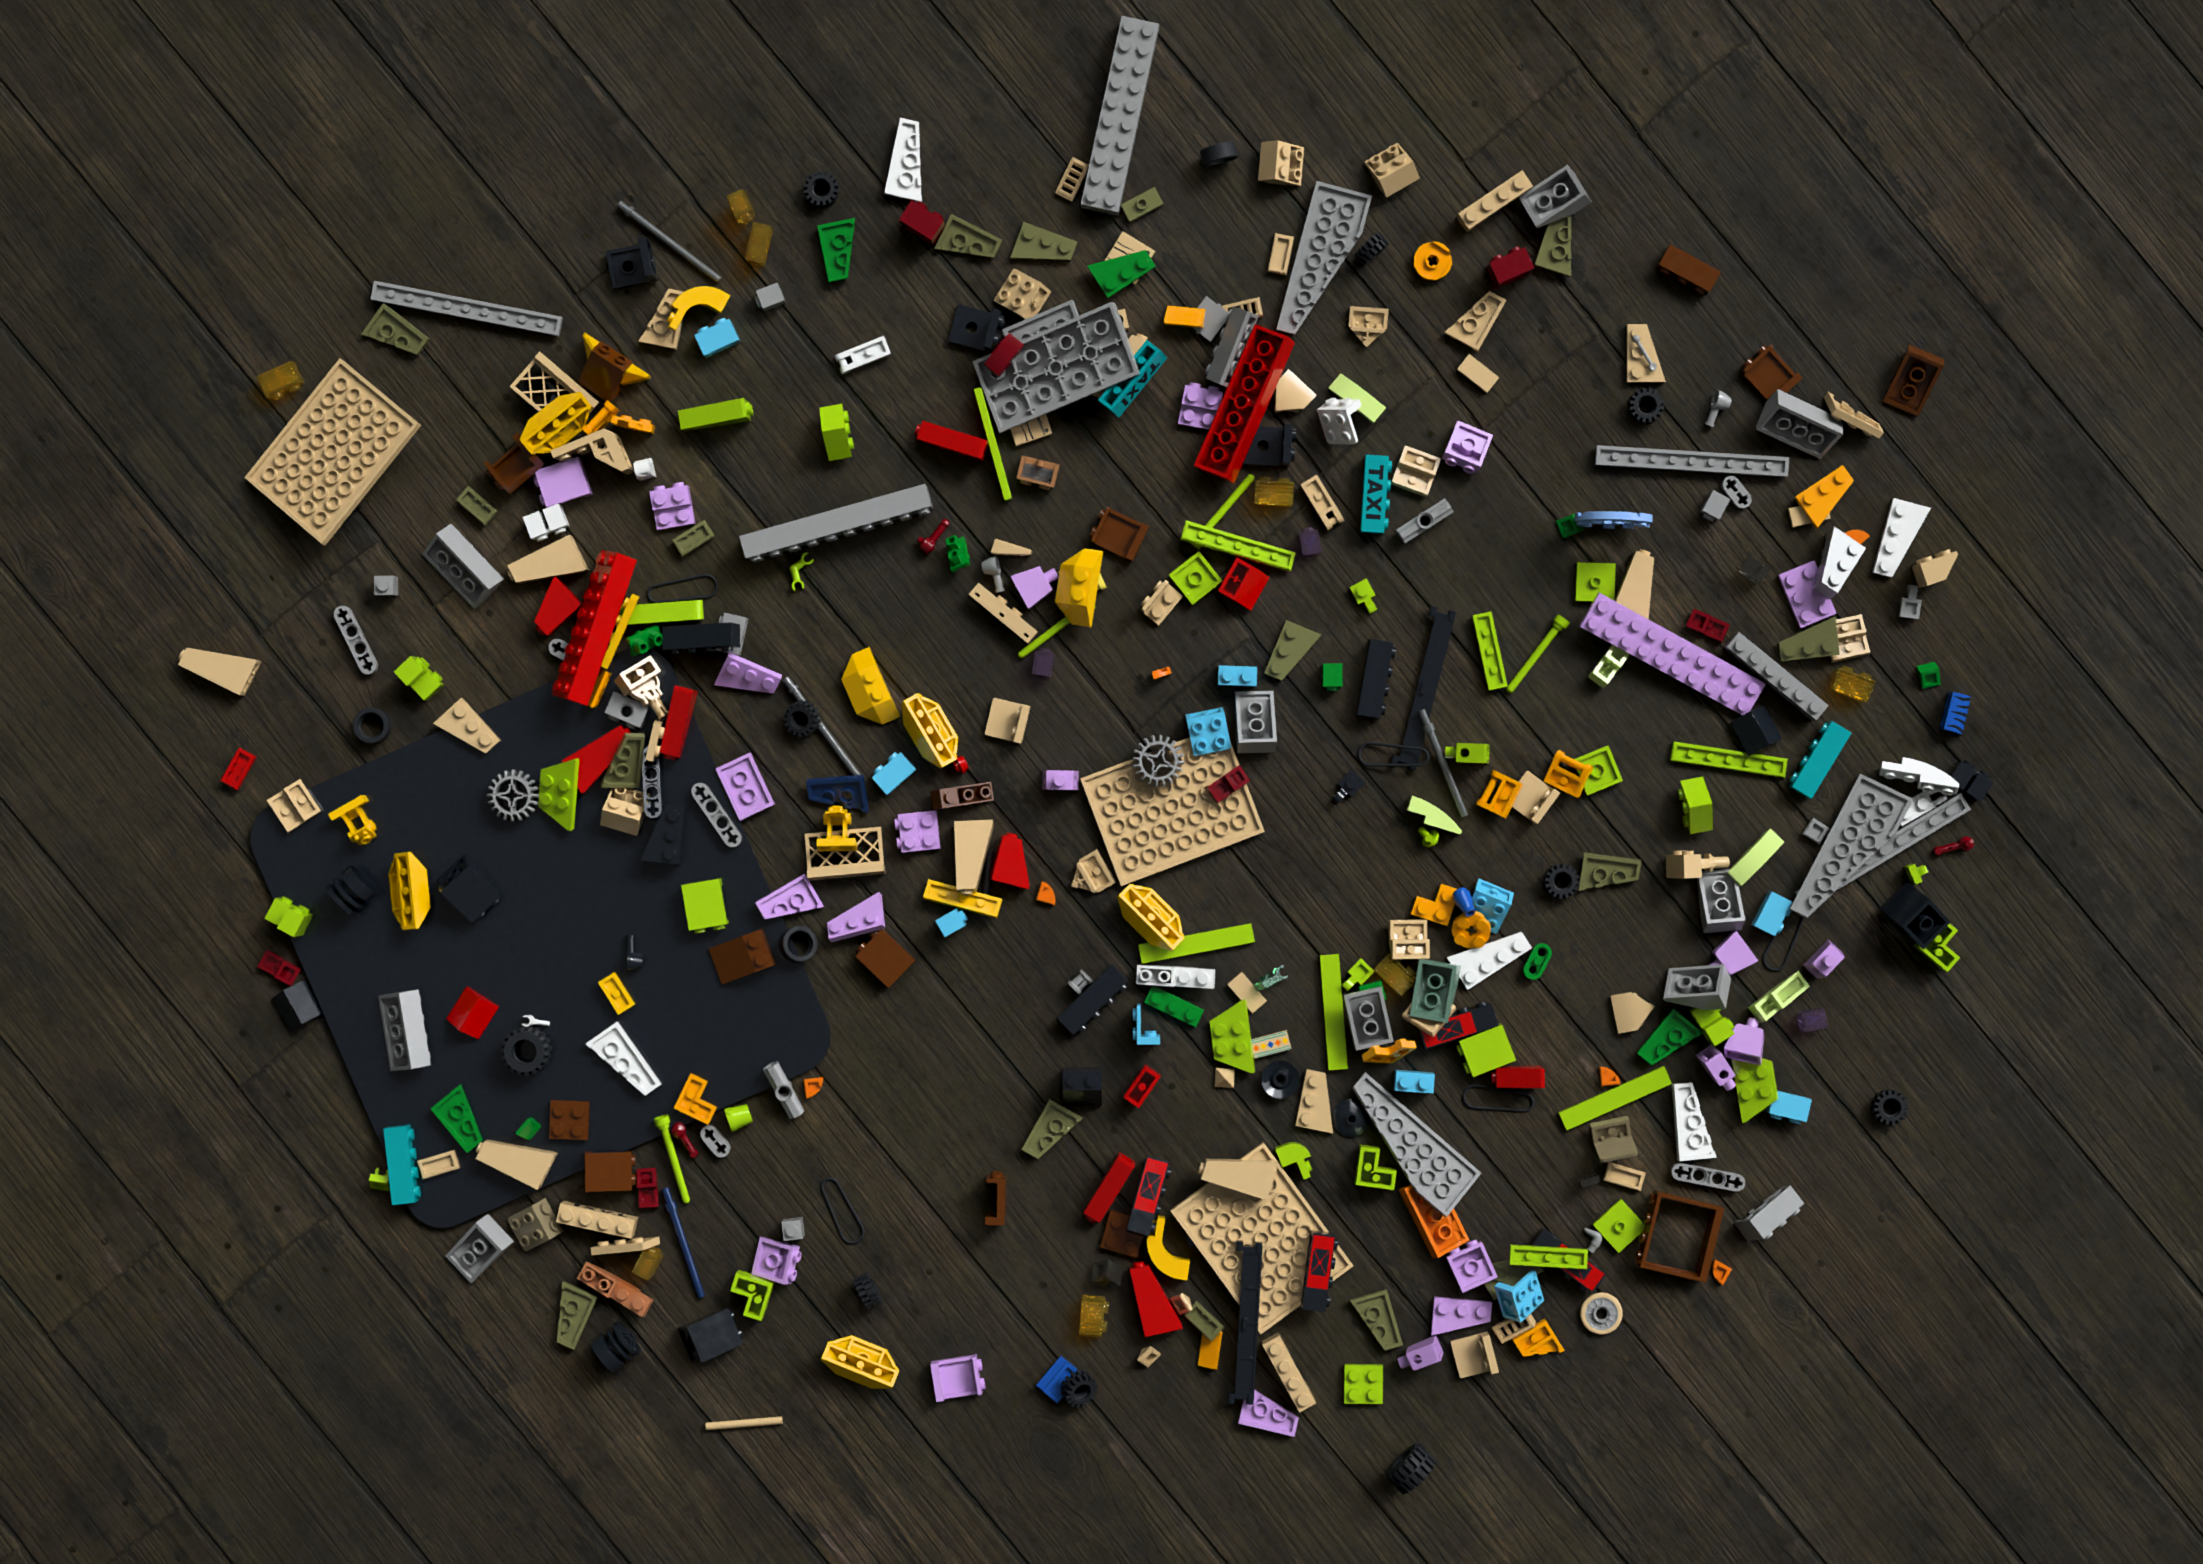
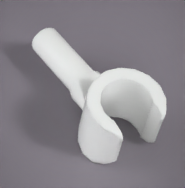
[522,1015,550,1027]

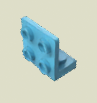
[1185,707,1231,756]
[1472,878,1514,934]
[1133,1004,1160,1045]
[1494,1270,1544,1323]

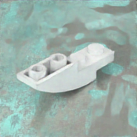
[1879,757,1959,795]
[1136,965,1215,989]

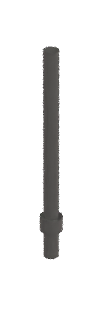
[1418,709,1468,817]

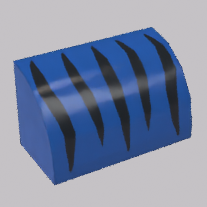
[1940,692,1971,735]

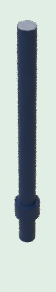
[661,1187,705,1298]

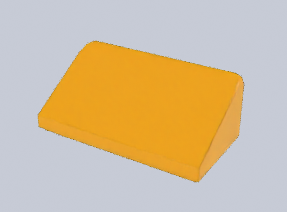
[1164,306,1206,328]
[588,668,612,708]
[1198,1332,1222,1370]

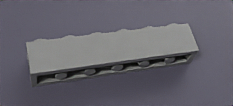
[1723,632,1829,721]

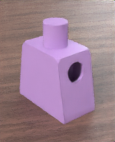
[1011,566,1059,609]
[1042,770,1079,790]
[1710,931,1758,975]
[1803,939,1844,979]
[1724,1018,1764,1066]
[1695,1045,1736,1091]
[1397,1335,1444,1371]

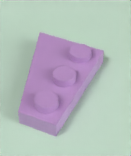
[714,652,782,693]
[754,874,824,919]
[827,892,885,942]
[1431,1296,1492,1336]
[1238,1390,1299,1437]

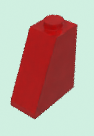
[534,576,583,636]
[989,832,1030,889]
[1491,1065,1545,1088]

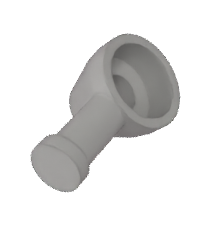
[1705,390,1732,427]
[982,556,1005,592]

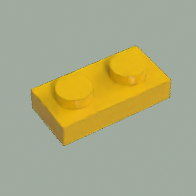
[598,972,635,1015]

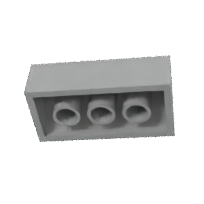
[1206,306,1259,387]
[1756,389,1843,459]
[422,524,504,609]
[378,989,431,1071]

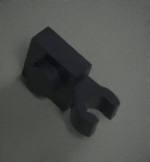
[1332,770,1365,803]

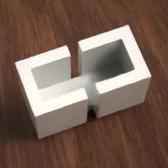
[523,504,569,542]

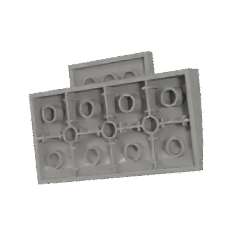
[972,300,1140,433]

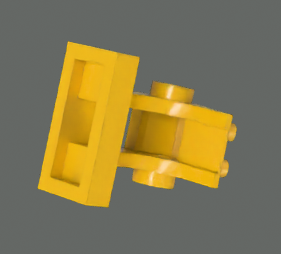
[328,795,377,846]
[817,806,857,852]

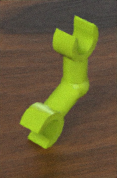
[789,552,814,591]

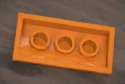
[1399,1184,1469,1258]

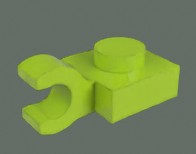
[1349,578,1377,614]
[1341,958,1375,991]

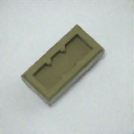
[1121,187,1164,222]
[456,486,498,526]
[672,520,715,557]
[1184,1301,1225,1342]

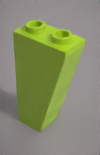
[678,398,754,431]

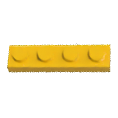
[601,594,639,669]
[923,879,1002,919]

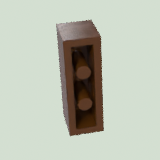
[1657,244,1721,295]

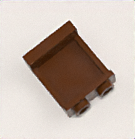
[578,342,632,403]
[1740,344,1802,401]
[484,432,544,494]
[1089,507,1149,562]
[856,929,916,988]
[584,1150,635,1192]
[985,1171,1007,1226]

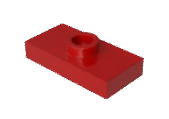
[220,748,257,790]

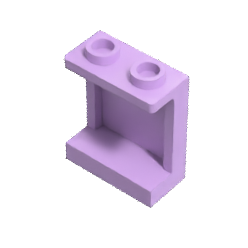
[533,457,593,508]
[930,1354,985,1402]

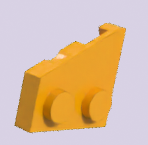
[611,415,655,434]
[1513,1319,1565,1356]

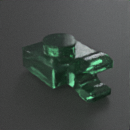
[1253,965,1289,991]

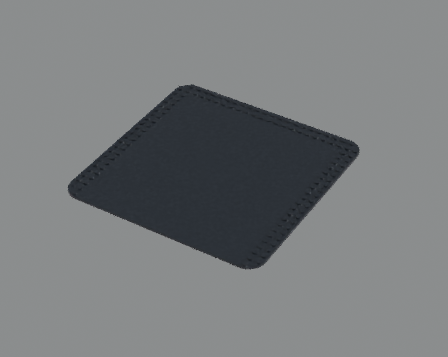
[250,648,831,1228]

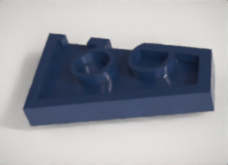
[806,775,869,813]

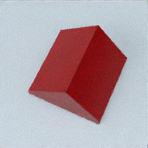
[446,986,499,1039]

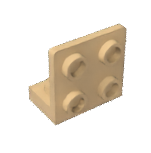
[994,269,1051,320]
[1141,580,1183,626]
[985,698,1031,744]
[1512,771,1560,824]
[1450,1332,1499,1378]

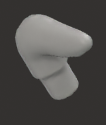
[1584,1228,1602,1253]

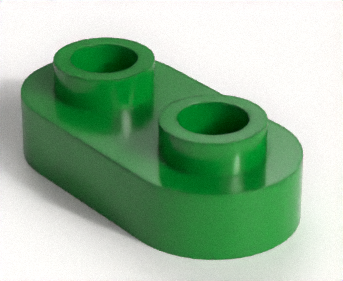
[1523,943,1552,980]

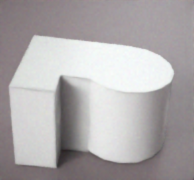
[633,458,656,481]

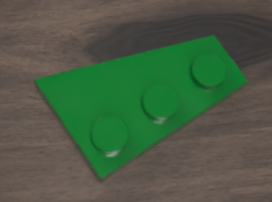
[1087,250,1156,298]

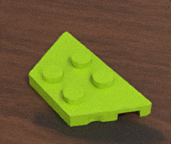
[538,758,579,831]
[1210,999,1255,1073]
[1732,1058,1779,1123]

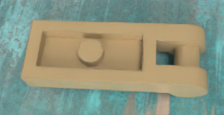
[1300,475,1344,531]

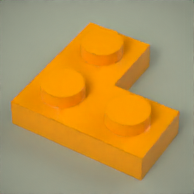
[1411,884,1457,926]
[1362,1039,1416,1064]
[674,1073,717,1125]

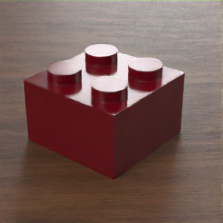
[899,200,945,246]
[1486,246,1534,289]

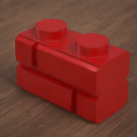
[1123,1064,1161,1108]

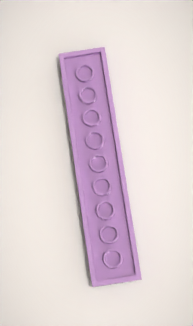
[1579,592,1766,715]

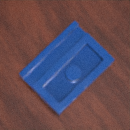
[1036,1355,1081,1403]

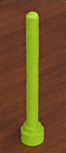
[1191,474,1254,550]
[1018,606,1096,658]
[1507,614,1570,693]
[653,1114,690,1204]

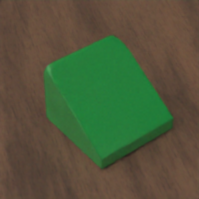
[1556,513,1584,539]
[1917,662,1941,689]
[516,1117,541,1140]

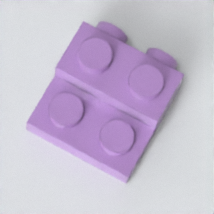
[1178,382,1223,430]
[1442,421,1493,474]
[649,482,696,530]
[895,810,941,852]
[751,1237,801,1285]
[1446,1239,1498,1293]

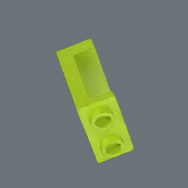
[681,878,729,933]
[1456,1023,1516,1077]

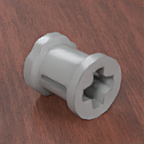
[1068,969,1093,995]

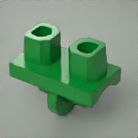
[946,535,970,572]
[626,625,663,657]

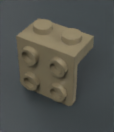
[1590,1116,1638,1162]
[508,1198,563,1251]

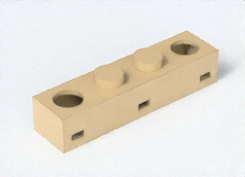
[969,582,1038,644]

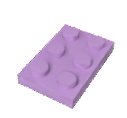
[1778,560,1836,628]
[716,752,775,821]

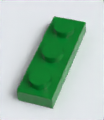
[1144,985,1204,1027]

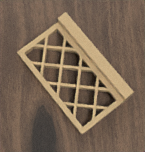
[510,351,599,414]
[805,827,886,881]

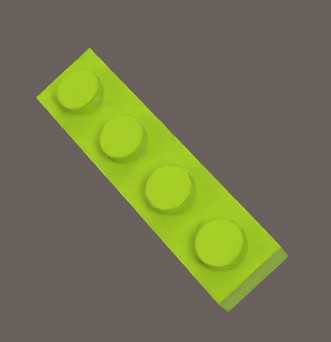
[1472,611,1508,691]
[1509,1244,1588,1269]

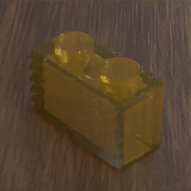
[727,189,756,224]
[744,222,773,267]
[257,361,304,400]
[1254,477,1294,507]
[1828,665,1875,703]
[1373,953,1416,996]
[632,1246,664,1280]
[1079,1294,1109,1337]

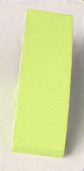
[1328,373,1386,424]
[1588,644,1630,688]
[1406,796,1462,834]
[1727,829,1784,886]
[1748,971,1810,1023]

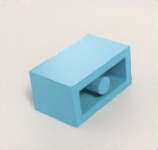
[694,318,741,358]
[1218,665,1257,687]
[872,752,917,795]
[1751,891,1792,936]
[935,908,968,937]
[1393,1070,1435,1094]
[1766,1091,1812,1124]

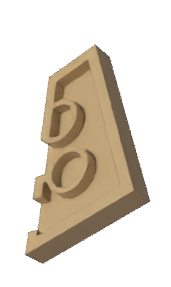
[639,289,684,350]
[1444,291,1506,351]
[1626,324,1666,383]
[1824,392,1884,438]
[433,698,501,753]
[1295,1069,1333,1133]
[591,1236,660,1255]

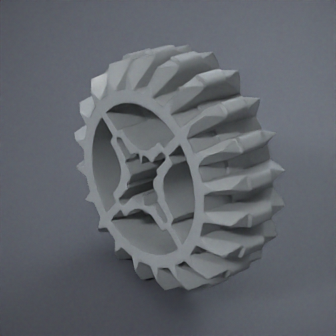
[1132,735,1184,787]
[487,770,539,821]

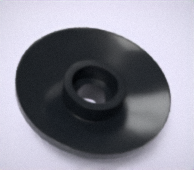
[1261,1060,1300,1099]
[1332,1099,1371,1137]

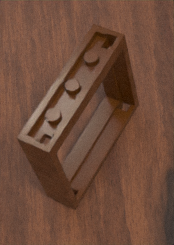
[1634,1190,1725,1283]

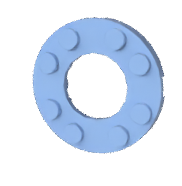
[1574,511,1653,529]

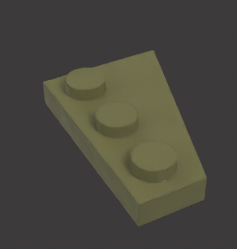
[934,214,1003,258]
[1534,215,1571,277]
[361,304,430,354]
[1264,620,1321,681]
[1578,852,1642,891]
[557,1281,598,1350]
[1350,1289,1403,1350]

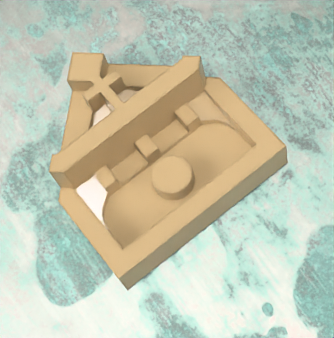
[1348,306,1389,347]
[1274,369,1317,413]
[1072,849,1116,893]
[1611,992,1655,1034]

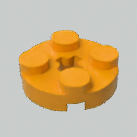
[1413,242,1452,281]
[1452,911,1491,948]

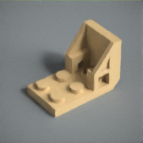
[551,429,634,475]

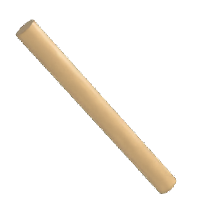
[706,1416,783,1430]

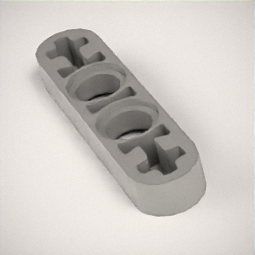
[334,606,378,674]
[691,783,742,847]
[1670,1162,1745,1191]

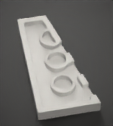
[884,118,922,202]
[1872,498,1931,578]
[1446,932,1532,990]
[586,1021,662,1095]
[1672,1082,1717,1161]

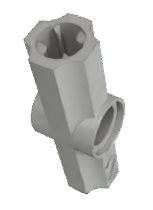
[1396,498,1453,543]
[763,1061,805,1119]

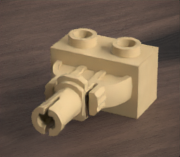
[614,655,669,720]
[1666,850,1730,879]

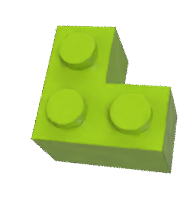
[820,404,854,461]
[394,656,444,701]
[1677,777,1713,834]
[264,896,313,937]
[1914,924,1960,972]
[1689,1007,1735,1046]
[1354,1144,1397,1190]
[731,1270,775,1321]

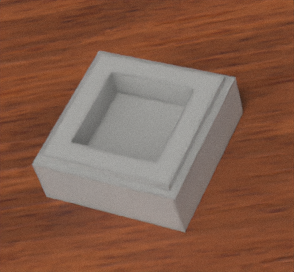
[1802,818,1829,844]

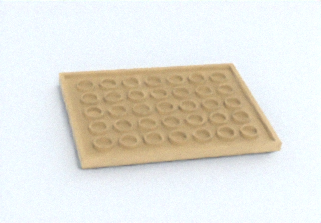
[244,358,421,545]
[1080,737,1265,886]
[1170,1142,1353,1334]

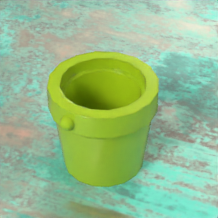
[724,1104,753,1132]

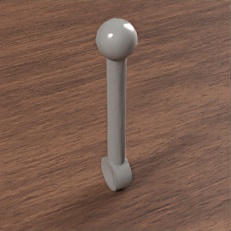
[1632,335,1657,371]

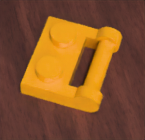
[581,400,620,435]
[1544,750,1593,798]
[1476,770,1523,819]

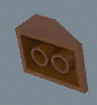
[1883,344,1944,416]
[709,928,776,984]

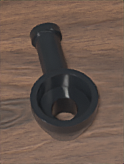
[625,935,642,971]

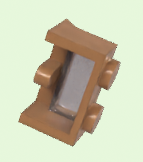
[1016,456,1060,490]

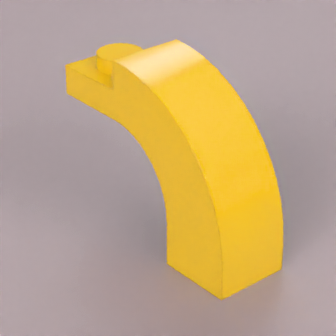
[666,286,730,331]
[1147,1215,1190,1280]

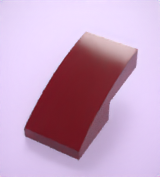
[984,333,1024,377]
[1686,609,1730,643]
[1206,765,1250,804]
[257,949,301,986]
[637,1168,659,1209]

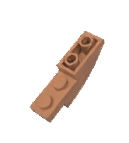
[577,1262,654,1317]

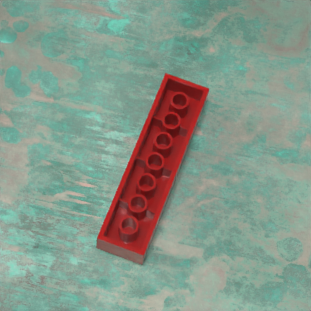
[1194,324,1295,484]
[552,550,637,706]

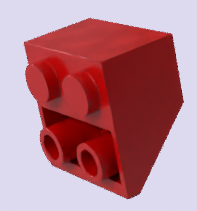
[1218,557,1270,611]

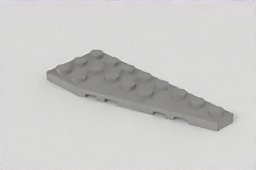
[1276,181,1372,335]
[1790,774,1913,918]
[1352,1072,1481,1217]

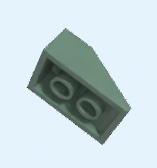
[1410,959,1461,1023]

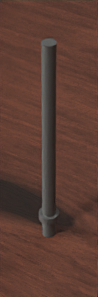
[617,201,722,283]
[783,676,861,776]

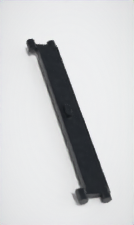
[1390,606,1456,770]
[1227,1240,1263,1405]

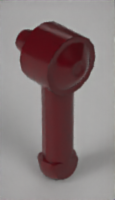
[917,519,950,554]
[1933,836,1974,856]
[671,1122,698,1158]

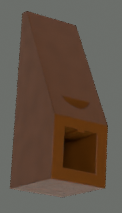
[930,782,994,810]

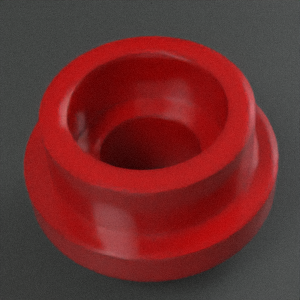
[952,756,969,774]

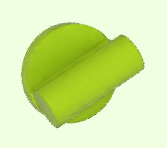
[1418,827,1439,847]

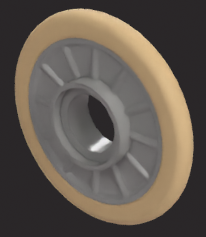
[1580,1292,1623,1335]

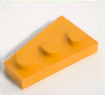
[1795,465,1854,529]

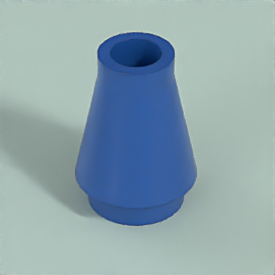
[1452,887,1476,917]

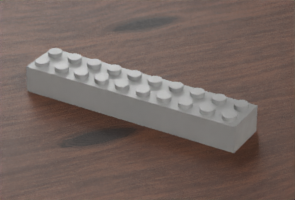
[1081,16,1159,216]
[739,484,934,563]

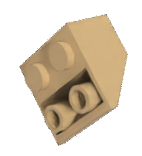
[1258,140,1304,186]
[1365,143,1420,197]
[1911,549,1958,588]
[600,788,651,836]

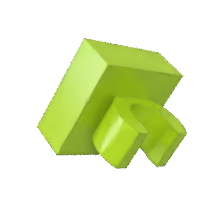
[1904,864,1928,885]
[369,1168,390,1191]

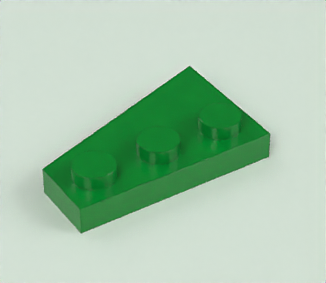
[817,218,855,283]
[1636,1008,1703,1065]
[431,1084,483,1153]

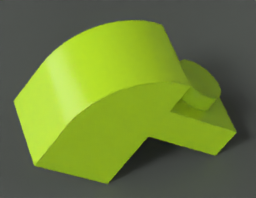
[1275,1142,1313,1179]

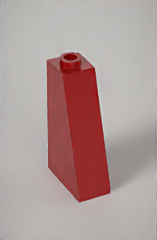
[915,421,989,462]
[660,685,698,760]
[562,725,632,794]
[1083,1152,1135,1223]
[1130,1261,1183,1337]

